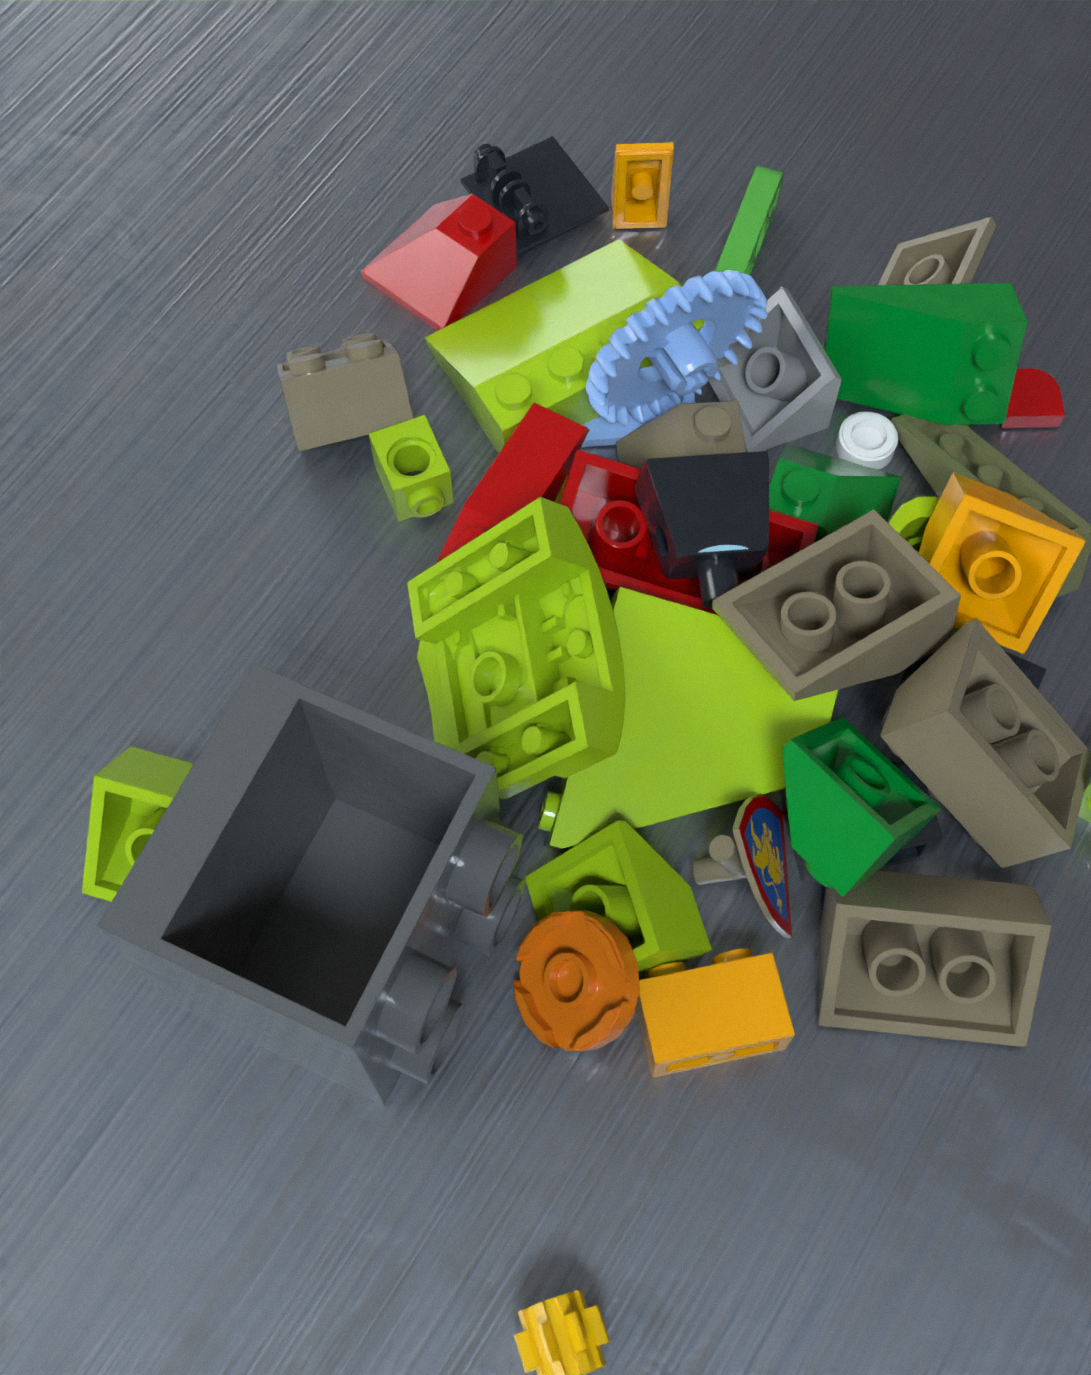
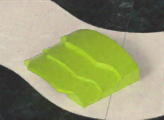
[407,497,625,799]

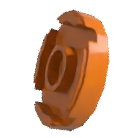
[513,911,640,1052]

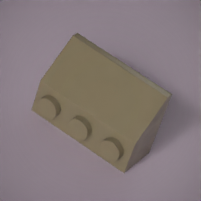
[880,618,1091,868]
[817,870,1052,1047]

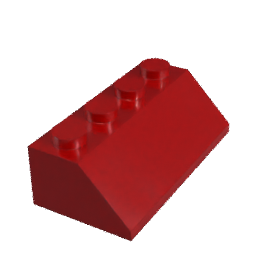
[559,449,818,615]

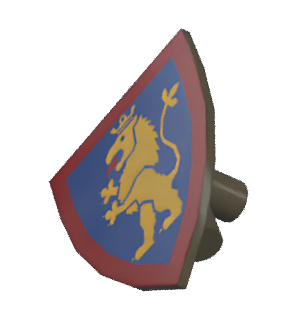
[693,795,792,939]

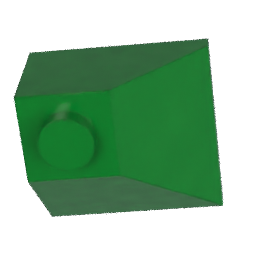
[769,444,901,543]
[782,717,942,897]

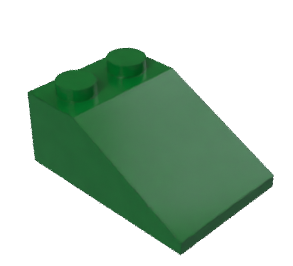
[823,283,1028,425]

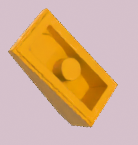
[611,142,674,229]

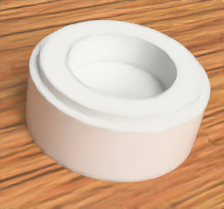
[836,411,898,470]

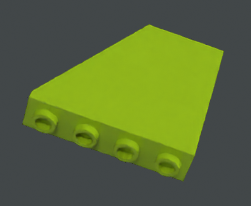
[537,587,838,849]

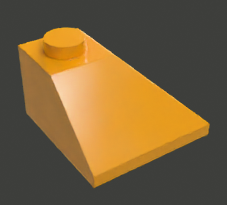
[919,472,1086,654]

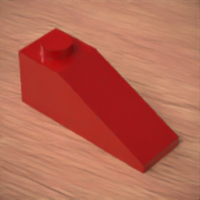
[437,403,589,562]

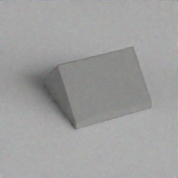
[704,287,842,452]

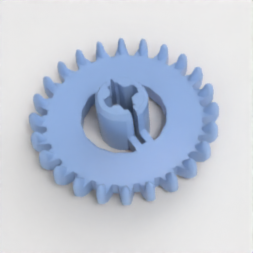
[586,270,768,426]

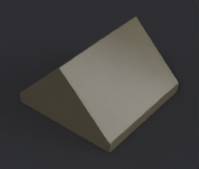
[878,217,997,285]

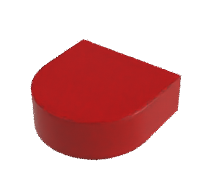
[1001,368,1065,428]

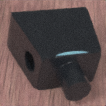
[634,451,769,609]

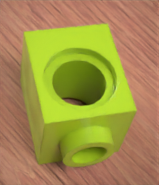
[369,415,454,522]

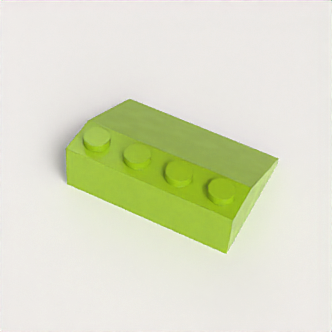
[425,239,705,454]

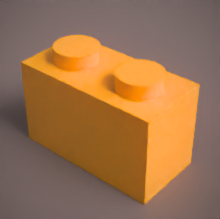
[635,948,795,1078]

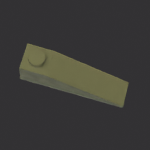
[891,414,1091,598]

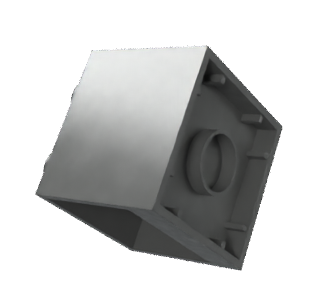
[97,663,525,1106]

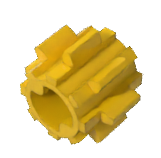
[514,1289,610,1375]

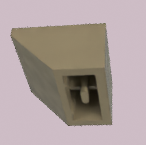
[276,333,414,451]

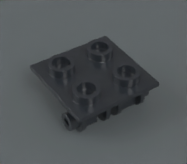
[460,136,609,255]

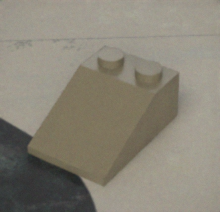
[712,510,961,701]

